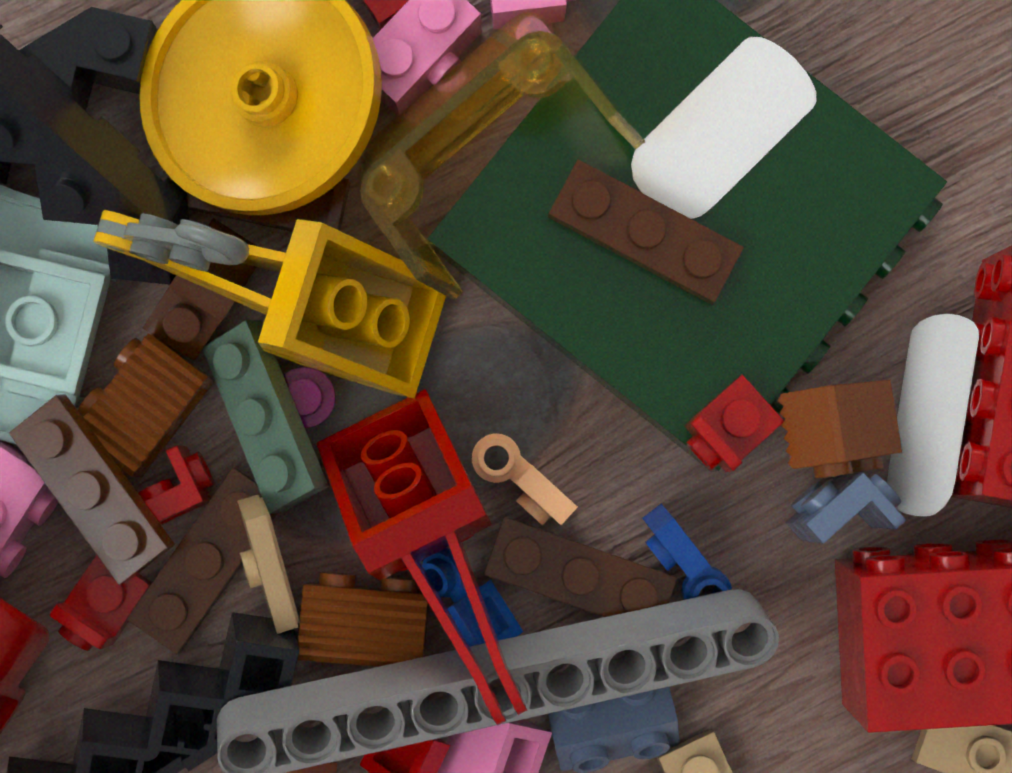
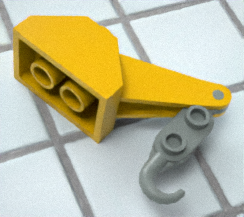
[93,210,450,399]

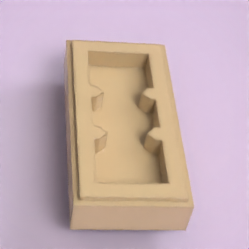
[237,495,300,634]
[911,725,1012,773]

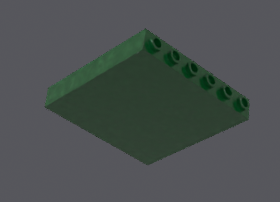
[427,0,947,472]

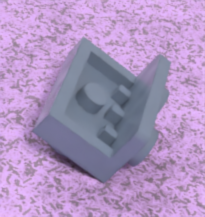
[786,473,906,544]
[548,687,680,773]

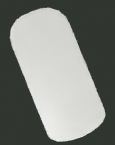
[631,37,816,219]
[887,314,979,516]

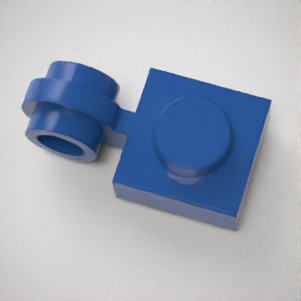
[642,503,732,600]
[422,548,524,647]

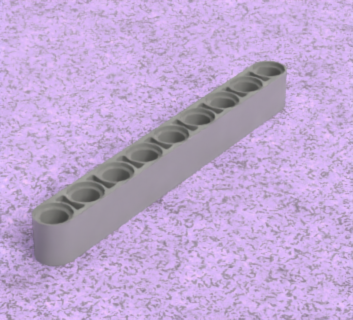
[217,589,779,773]

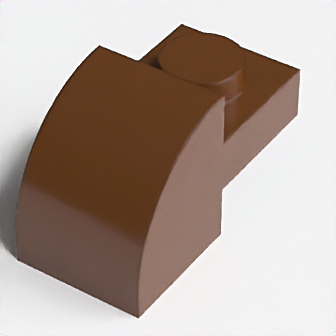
[142,218,257,361]

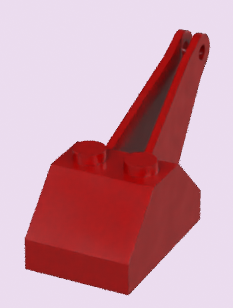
[316,389,527,725]

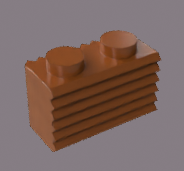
[78,333,215,477]
[778,379,902,479]
[297,572,429,667]

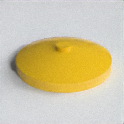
[139,0,382,215]

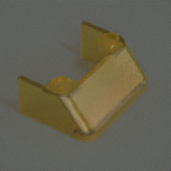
[359,13,646,300]

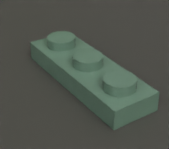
[203,320,329,514]

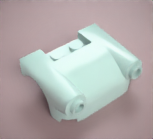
[0,184,117,444]

